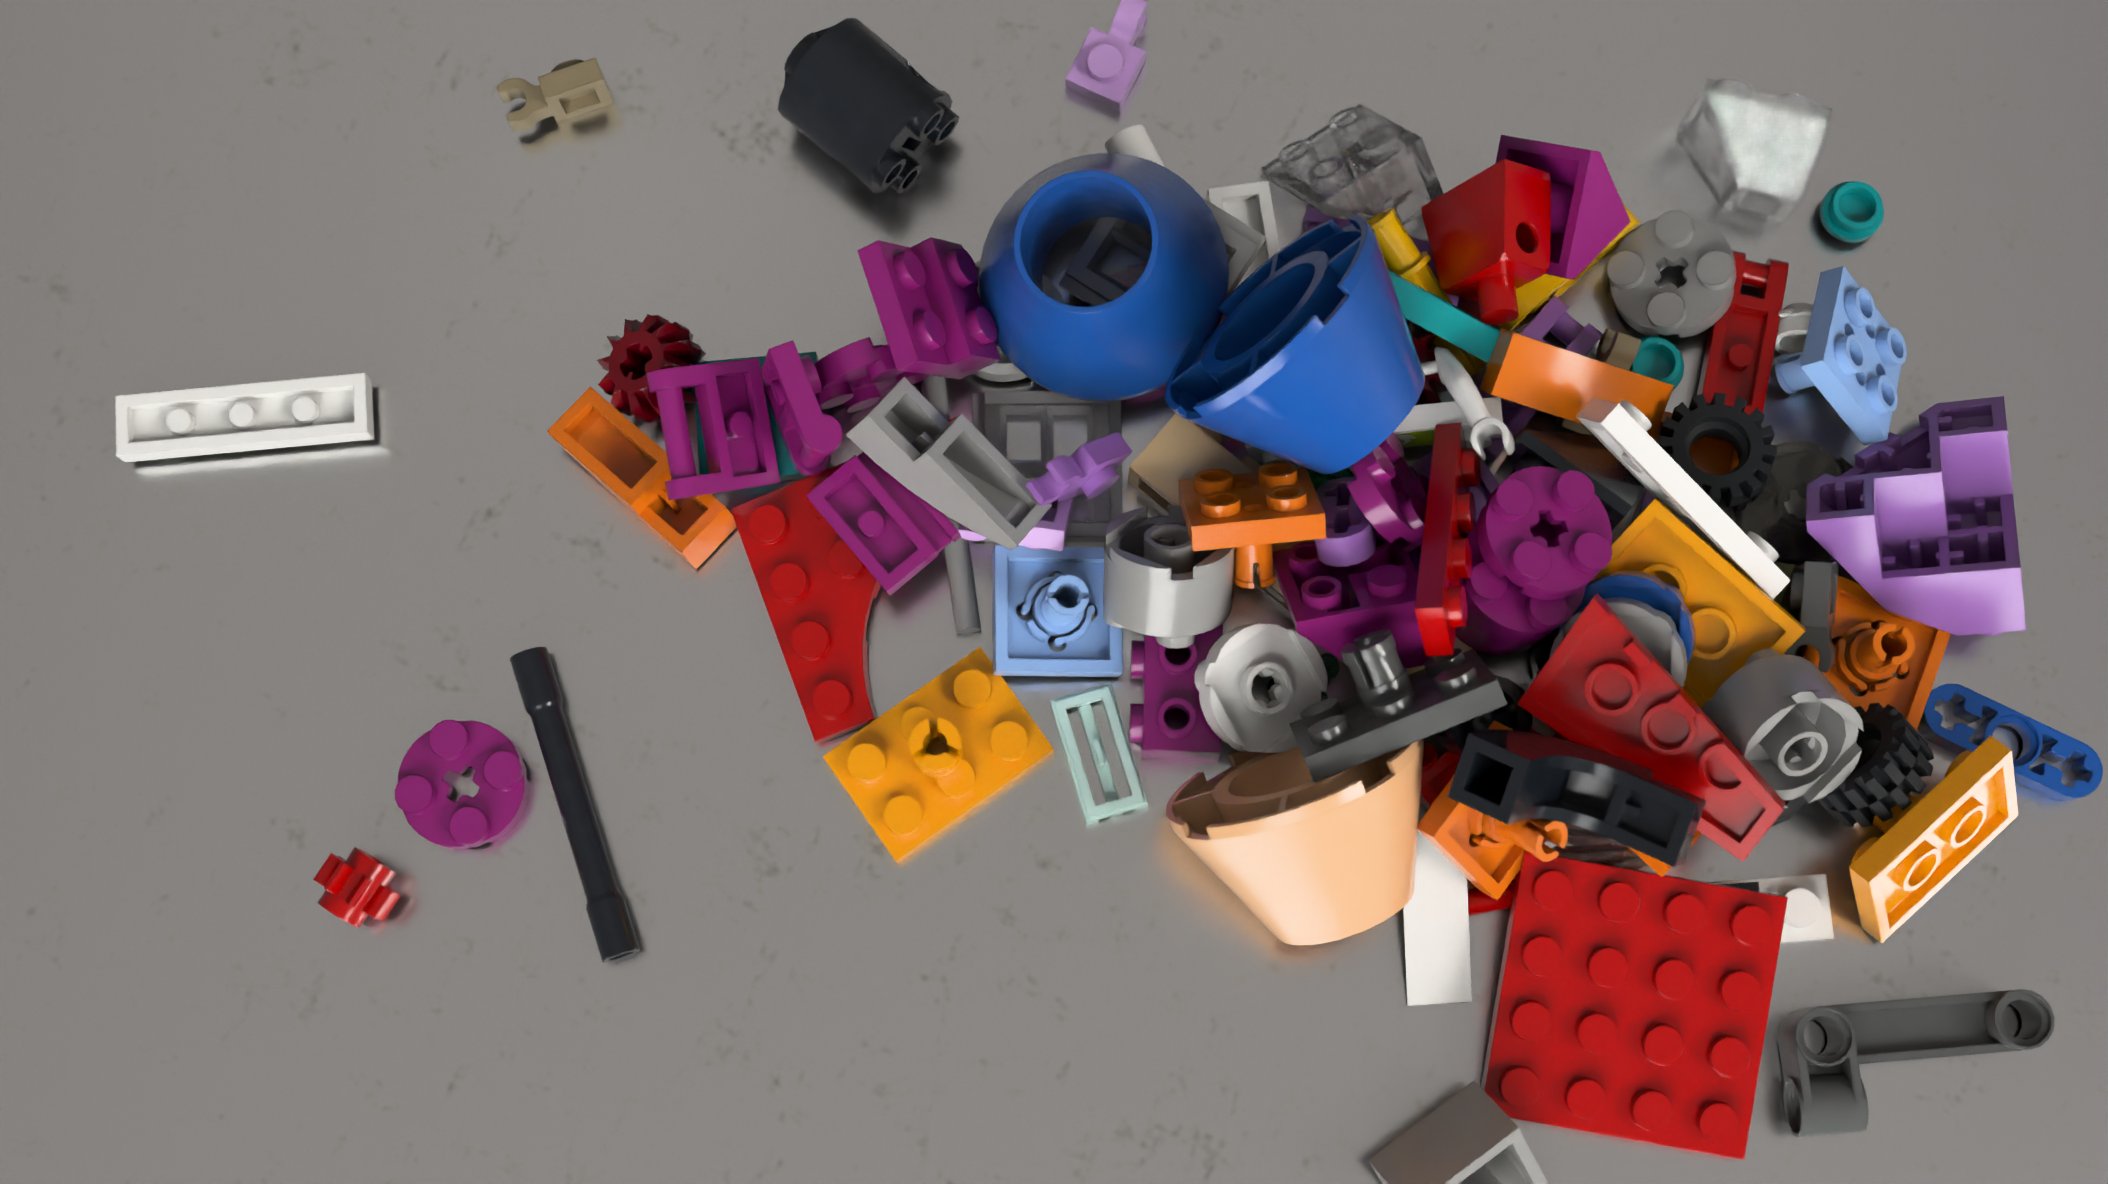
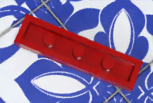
[1414,422,1481,657]

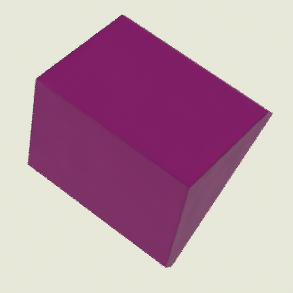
[1495,135,1631,279]

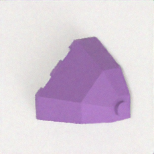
[1806,396,2026,636]

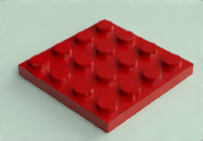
[1481,851,1788,1160]

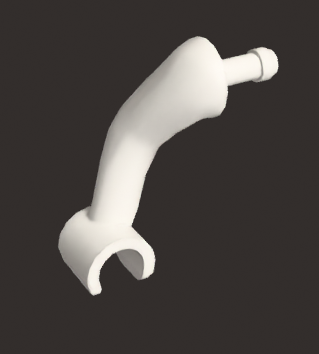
[1421,347,1515,461]

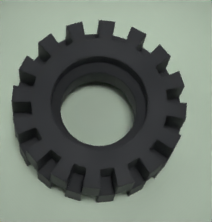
[1657,393,1777,514]
[1818,703,1934,828]

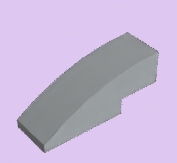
[845,377,1052,550]

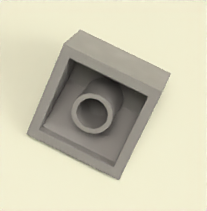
[1368,1081,1549,1184]

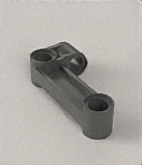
[1777,989,2054,1137]

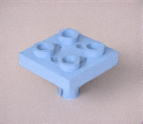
[1775,266,1907,445]
[992,545,1123,677]

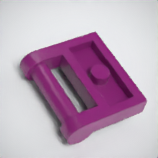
[761,340,843,477]
[646,358,781,501]

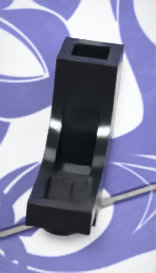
[1447,729,1707,867]

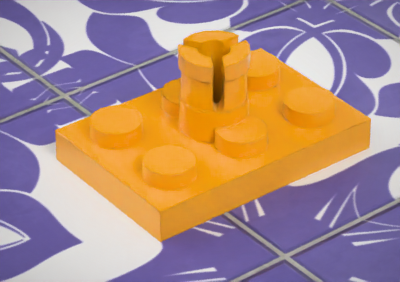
[1592,497,1805,708]
[823,647,1054,863]
[1849,736,2018,944]

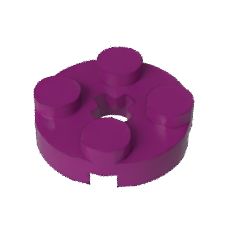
[814,337,930,413]
[1347,433,1429,552]
[1476,466,1612,600]
[395,720,530,850]

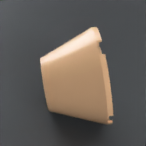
[1166,738,1424,945]

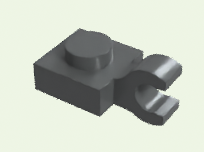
[1784,558,1839,673]

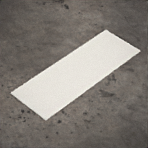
[1403,830,1472,1006]

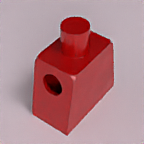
[1421,159,1551,325]

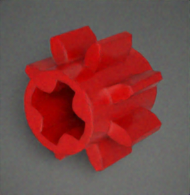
[313,847,401,928]

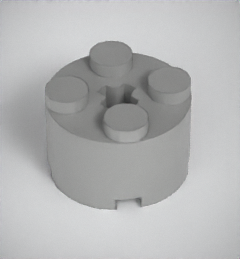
[1103,506,1235,648]
[1701,649,1864,808]

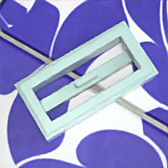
[1050,682,1148,825]

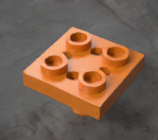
[1178,462,1326,589]
[1799,576,1951,731]
[1417,720,1568,901]

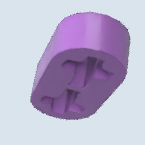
[1314,477,1376,567]

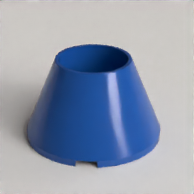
[979,153,1229,402]
[1165,215,1425,474]

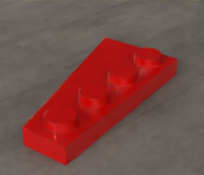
[1517,593,1785,862]

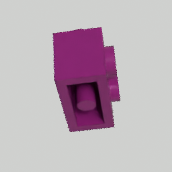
[1129,624,1223,762]

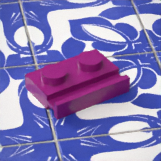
[806,452,961,596]

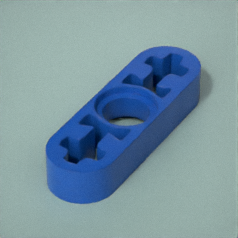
[1917,684,2103,802]

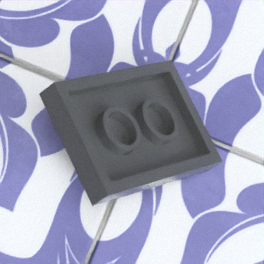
[1289,630,1507,783]

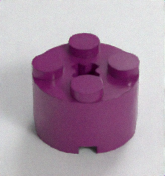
[1455,519,1586,656]

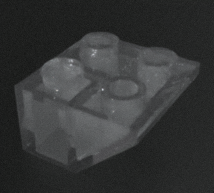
[1675,78,1832,223]
[1261,104,1444,226]

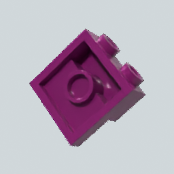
[857,237,1001,379]

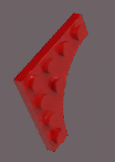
[730,416,958,744]

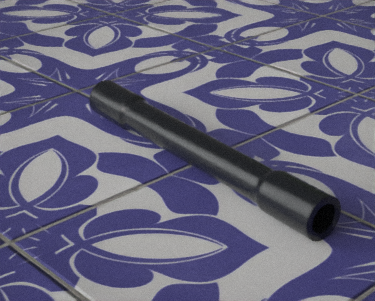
[510,647,640,963]

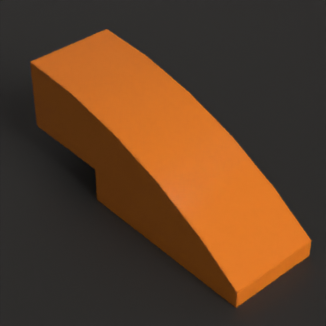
[1479,328,1674,439]
[546,387,737,570]

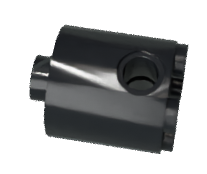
[778,18,959,194]

